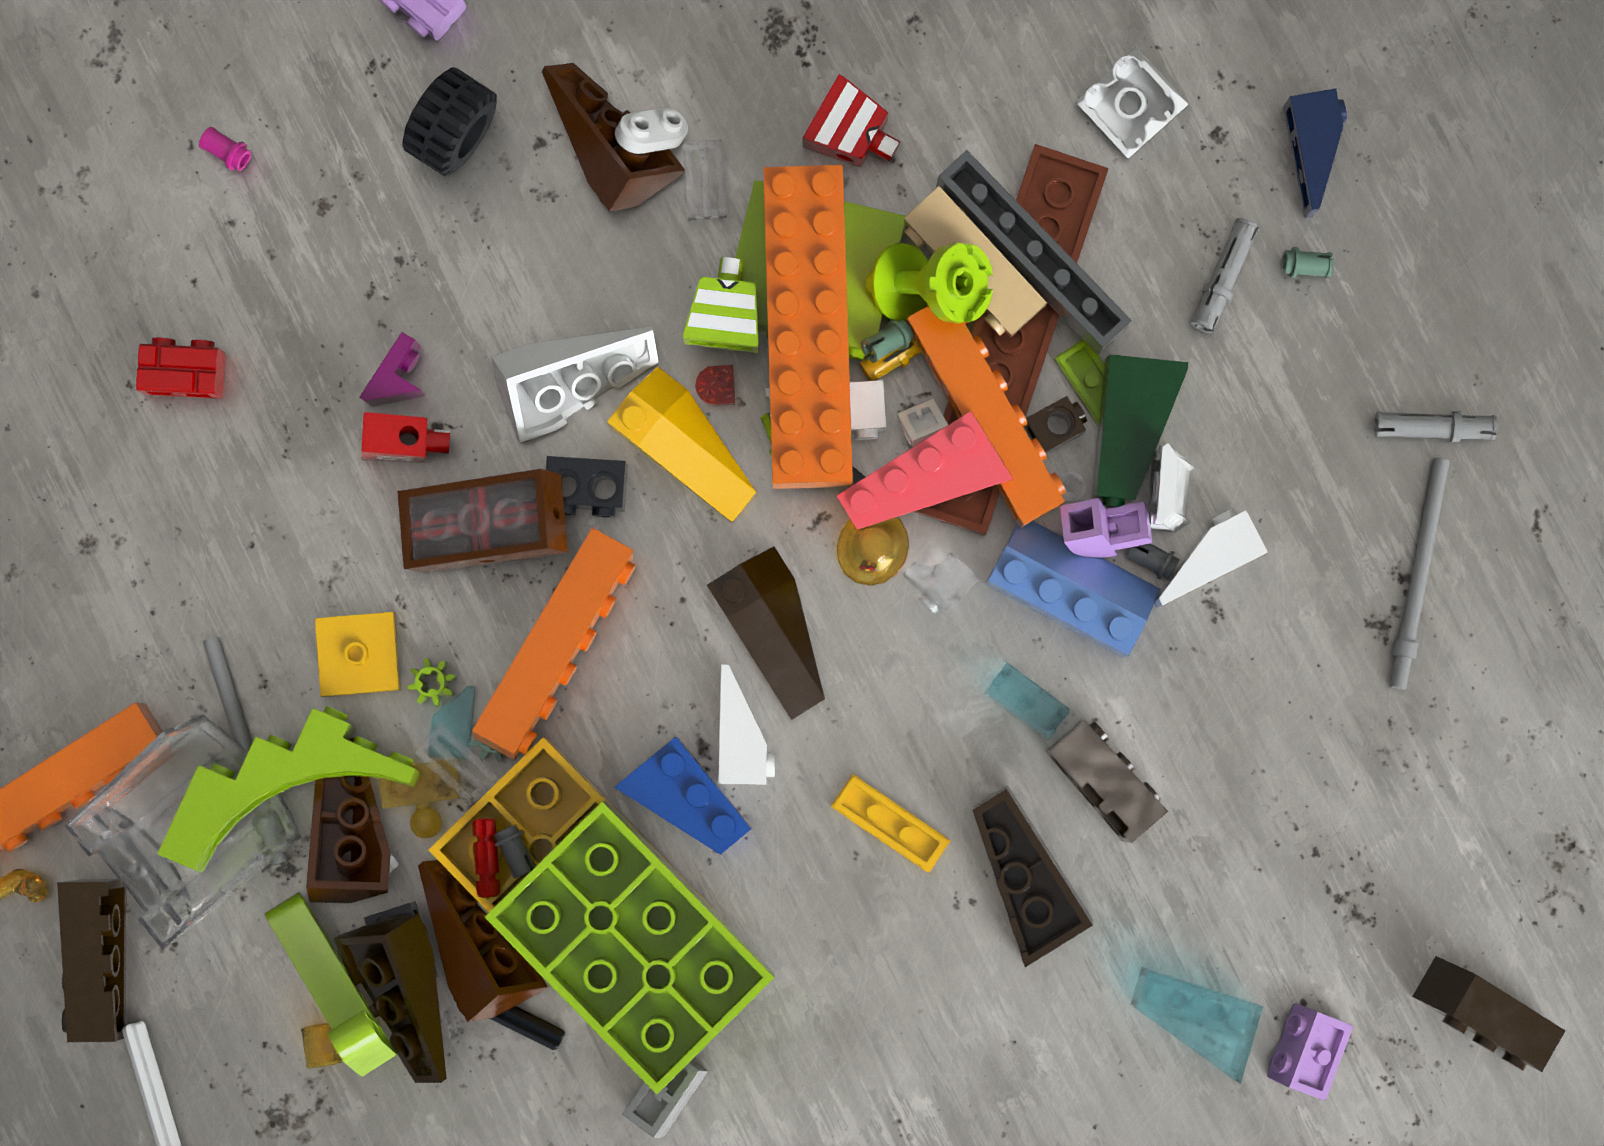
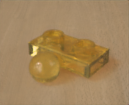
[379,758,463,839]

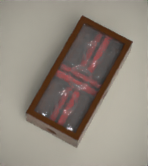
[397,469,568,573]

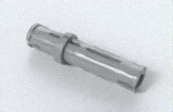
[1190,218,1259,334]
[1374,411,1498,442]

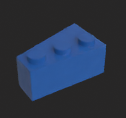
[614,737,752,855]

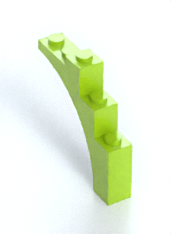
[157,706,420,873]

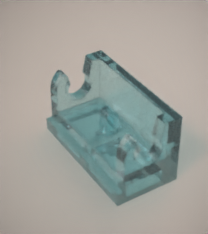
[983,662,1069,741]

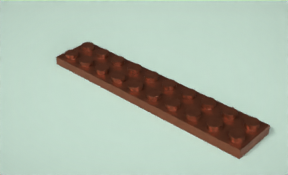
[913,144,1109,536]

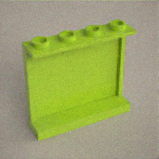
[735,180,906,361]

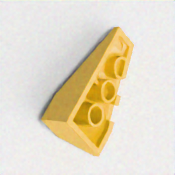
[607,367,756,523]

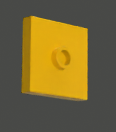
[315,612,401,697]

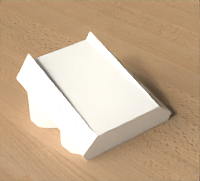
[1077,48,1188,158]
[1148,443,1195,532]

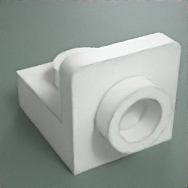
[898,399,948,447]

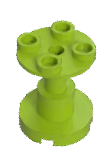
[866,242,993,323]

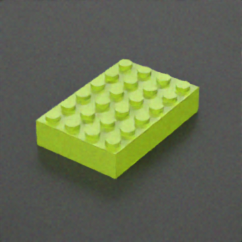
[485,801,775,1095]

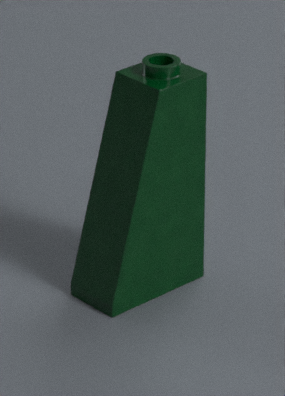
[1092,354,1188,507]

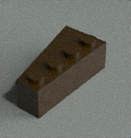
[973,785,1093,967]

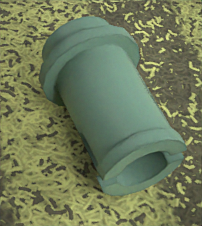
[1281,247,1334,278]
[861,320,913,363]

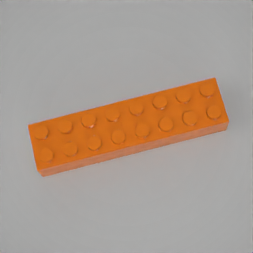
[763,165,853,489]

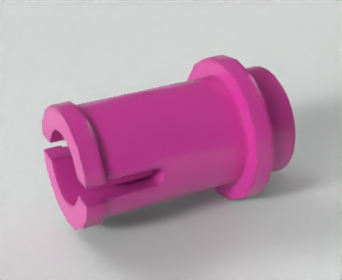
[199,127,251,171]

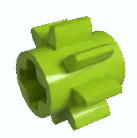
[407,658,458,707]

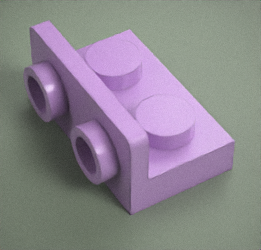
[1267,1003,1353,1101]

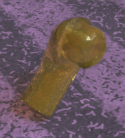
[0,869,48,902]

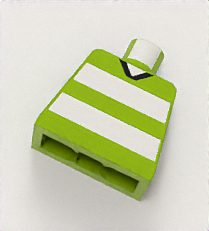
[683,257,759,353]

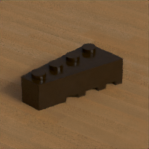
[57,879,127,1042]

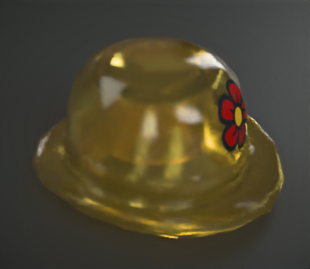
[837,517,909,586]

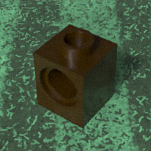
[1024,396,1087,455]

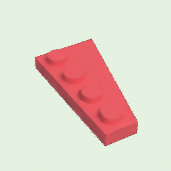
[837,411,1014,529]

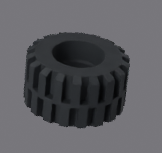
[402,67,497,176]

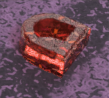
[695,365,736,406]

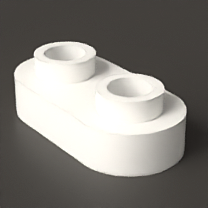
[615,108,688,154]

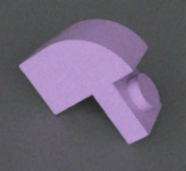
[1060,498,1153,558]

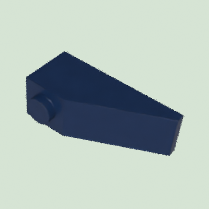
[1283,88,1347,218]

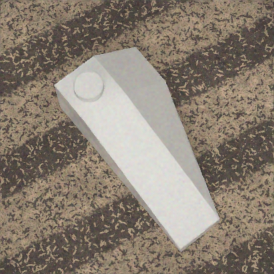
[491,327,658,443]

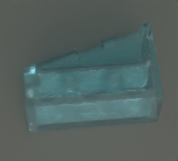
[1130,967,1263,1084]

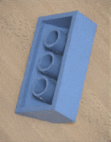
[985,521,1160,658]

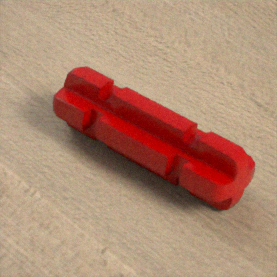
[472,818,500,898]

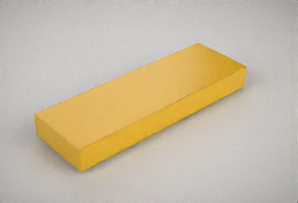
[831,774,951,873]

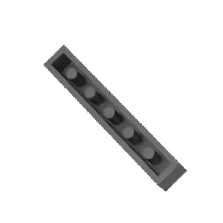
[936,150,1132,355]

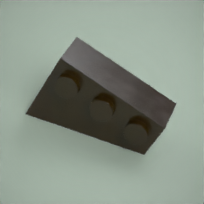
[1412,956,1566,1072]

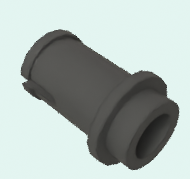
[1127,543,1180,580]
[494,824,537,879]

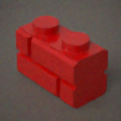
[136,337,226,399]

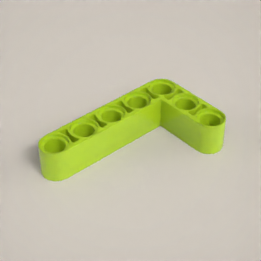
[264,892,397,1077]

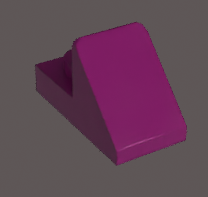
[359,332,425,407]

